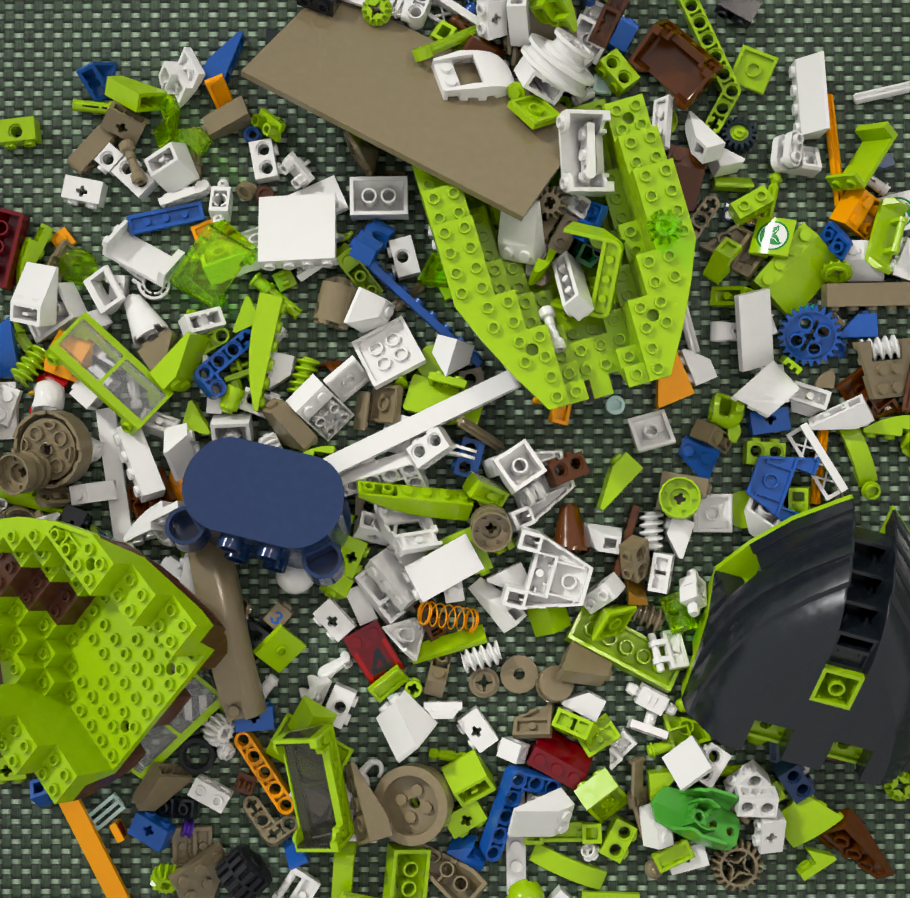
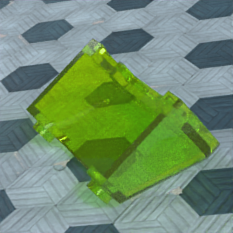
[169,219,258,308]

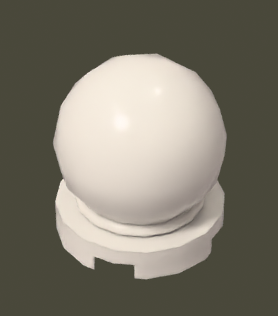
[276,566,314,594]

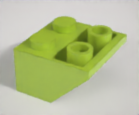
[441,749,496,808]

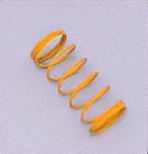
[417,600,479,633]

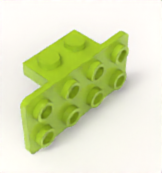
[403,371,484,425]

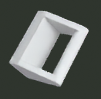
[83,265,126,315]

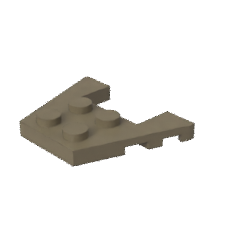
[852,338,910,399]

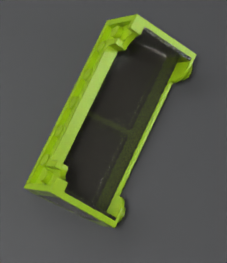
[273,723,355,852]

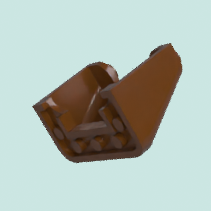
[628,20,723,111]

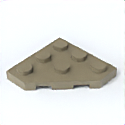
[168,841,227,898]

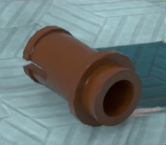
[448,14,472,31]

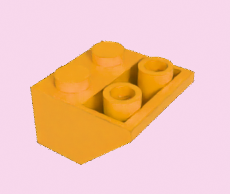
[829,189,881,240]

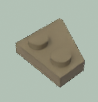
[512,702,555,739]

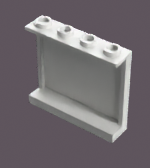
[258,193,339,271]

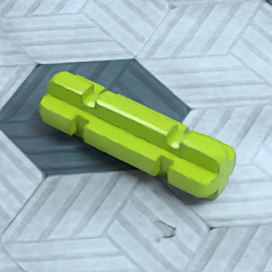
[429,748,466,761]

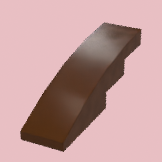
[588,0,630,49]

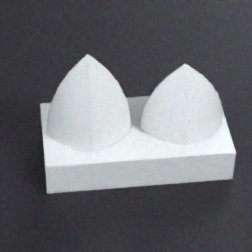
[299,675,332,705]

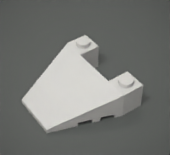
[481,451,576,532]
[500,526,593,610]

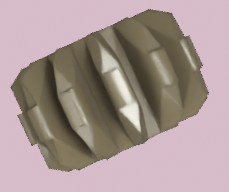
[537,185,568,220]

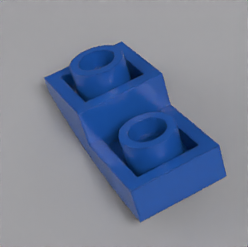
[572,201,609,243]
[820,221,853,260]

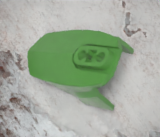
[651,786,740,851]

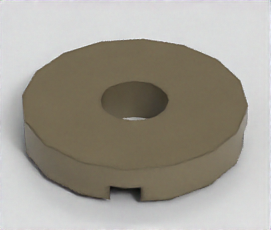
[500,655,538,694]

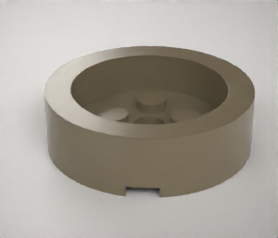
[11,410,93,489]
[374,762,454,846]

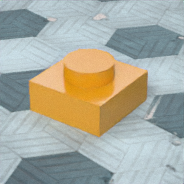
[51,227,77,248]

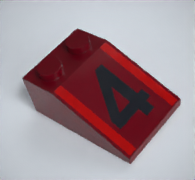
[343,618,406,685]

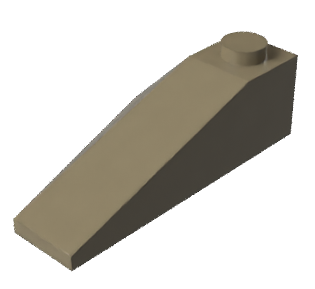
[344,762,393,846]

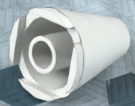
[124,294,170,349]

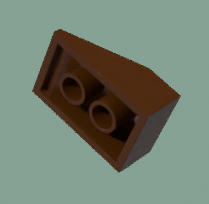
[666,145,706,213]

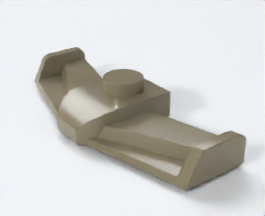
[627,756,649,839]

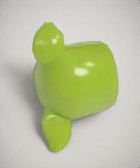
[707,389,745,443]

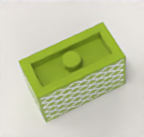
[462,471,510,508]

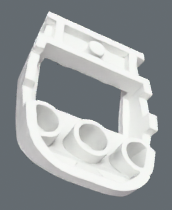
[431,50,514,101]
[374,504,443,557]

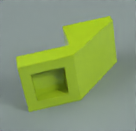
[703,237,742,285]

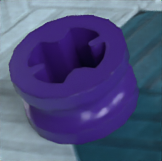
[180,819,194,838]

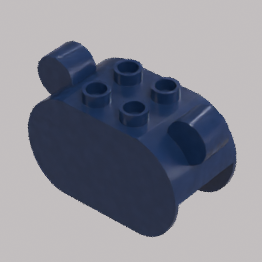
[165,437,351,586]

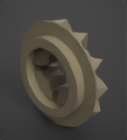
[469,667,499,698]

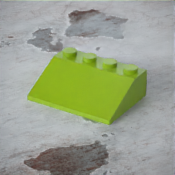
[749,222,841,316]

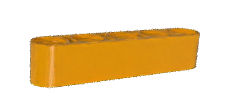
[234,731,294,815]

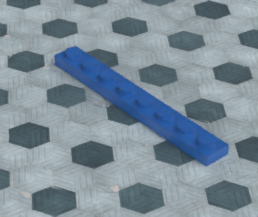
[363,260,483,368]

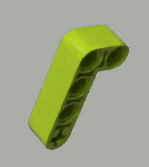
[331,841,357,898]

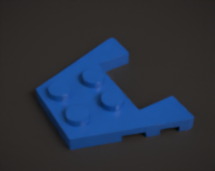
[745,456,821,522]

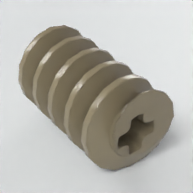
[626,602,667,632]

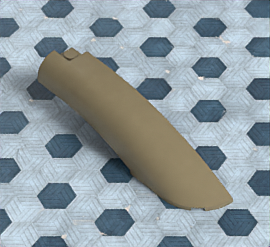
[188,541,267,722]

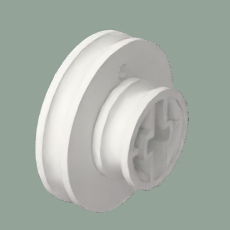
[521,27,596,98]

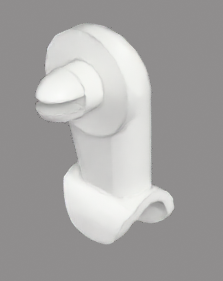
[317,651,353,681]

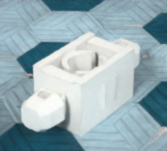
[208,179,234,229]
[679,568,707,617]
[625,682,678,716]

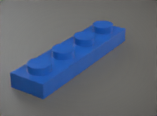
[126,201,206,236]

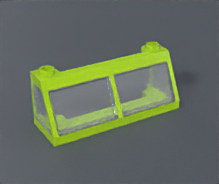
[43,311,174,436]
[130,669,224,779]

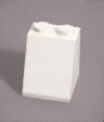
[376,690,438,763]

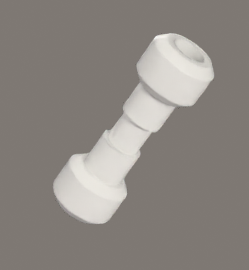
[538,305,566,353]

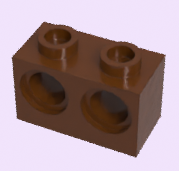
[544,450,590,489]

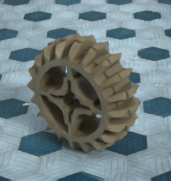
[710,838,763,892]

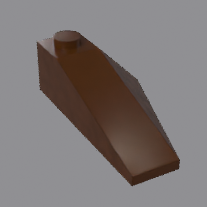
[817,807,894,879]

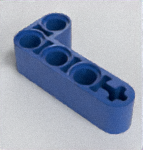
[192,329,251,400]

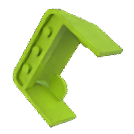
[550,221,624,319]

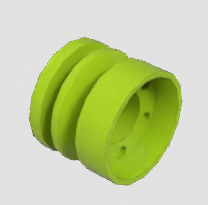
[659,477,701,520]

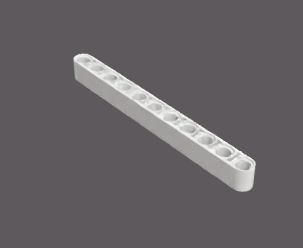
[323,370,521,474]

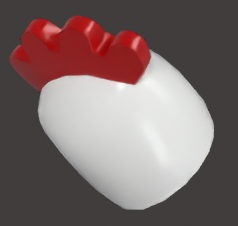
[28,371,70,414]

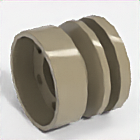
[0,450,51,495]
[470,504,513,552]

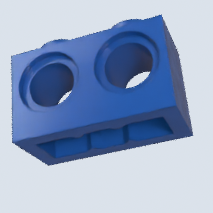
[451,437,485,478]

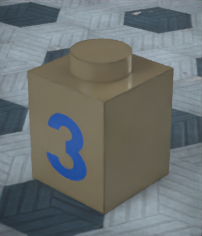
[263,600,295,629]

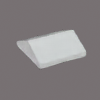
[627,409,676,453]

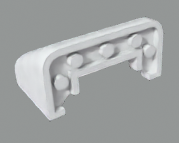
[556,109,615,197]

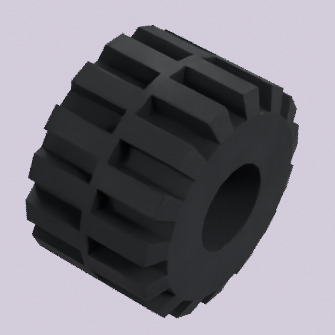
[215,844,273,898]

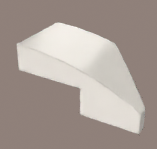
[609,728,637,770]

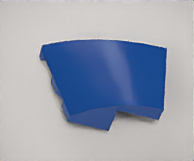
[0,316,19,378]

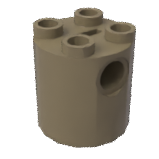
[313,276,358,331]

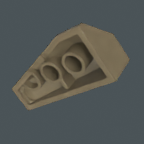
[343,131,379,177]
[418,843,488,898]

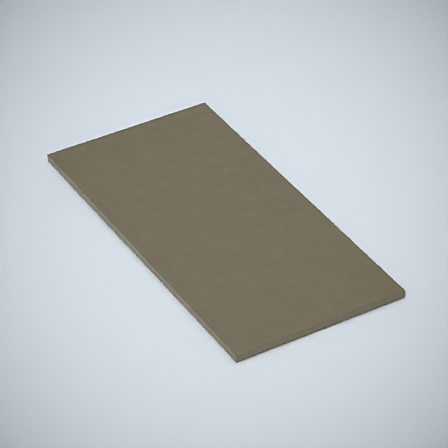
[241,1,570,222]

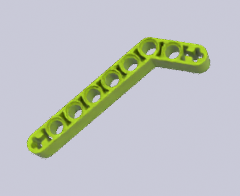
[676,0,741,135]

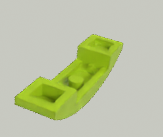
[836,428,878,487]
[524,821,602,845]
[529,844,607,890]

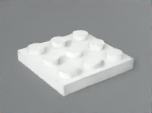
[351,315,427,390]

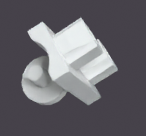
[279,151,315,189]

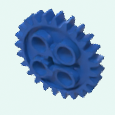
[778,303,843,366]

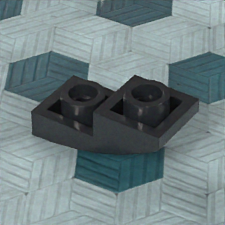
[157,796,198,820]

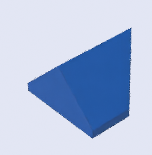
[76,62,118,102]

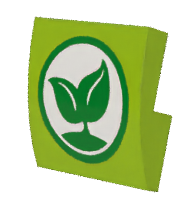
[748,217,797,259]

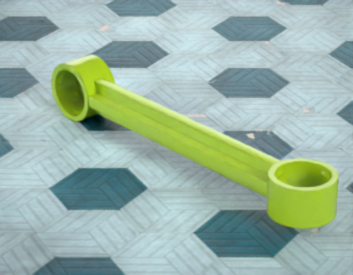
[412,24,478,62]

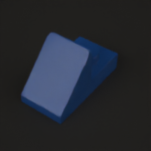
[446,835,486,871]

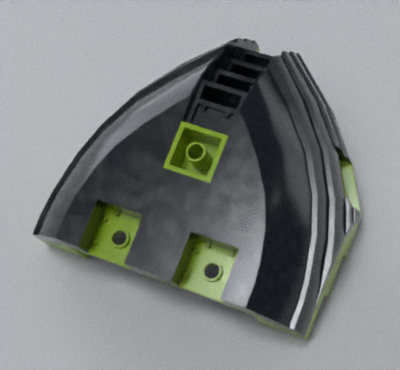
[681,494,910,786]

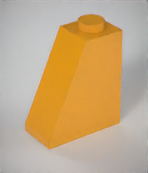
[655,352,695,409]

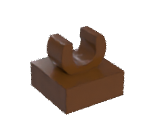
[233,770,257,796]

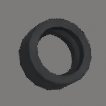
[178,735,217,774]

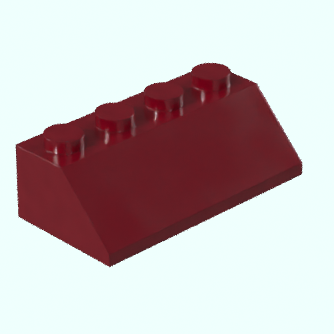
[0,208,30,292]

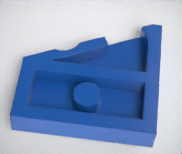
[678,435,721,479]

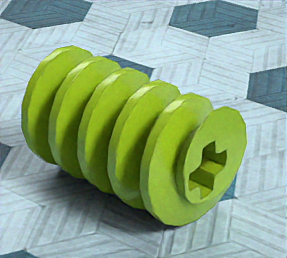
[10,345,46,388]
[287,355,321,393]

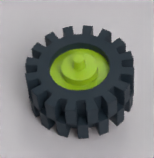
[720,117,757,155]

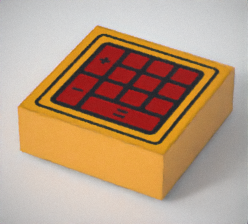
[109,818,129,843]

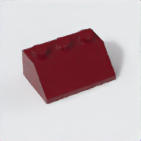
[526,730,593,790]

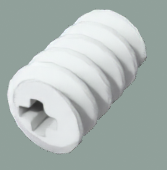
[858,334,900,361]
[639,511,664,550]
[460,640,502,673]

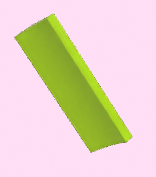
[564,605,680,693]

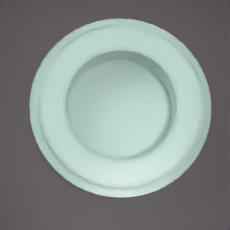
[605,395,625,415]

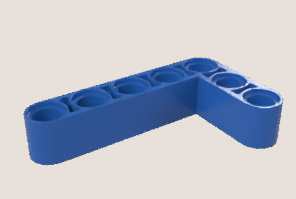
[479,765,561,862]

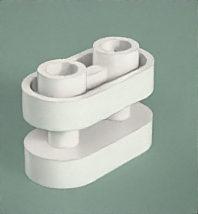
[770,130,804,173]

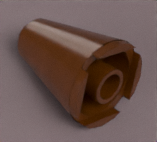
[554,503,591,555]

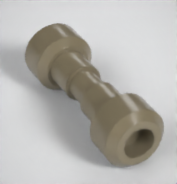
[118,139,147,186]

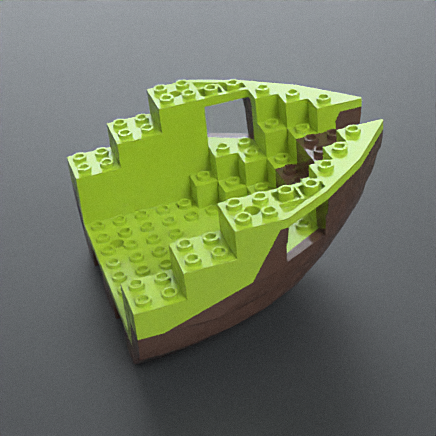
[0,517,228,804]

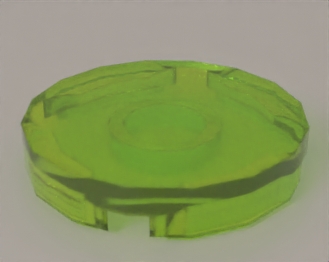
[58,248,99,285]

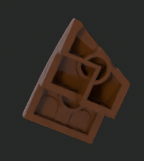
[834,366,902,418]
[127,467,177,522]

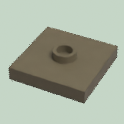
[368,385,404,424]

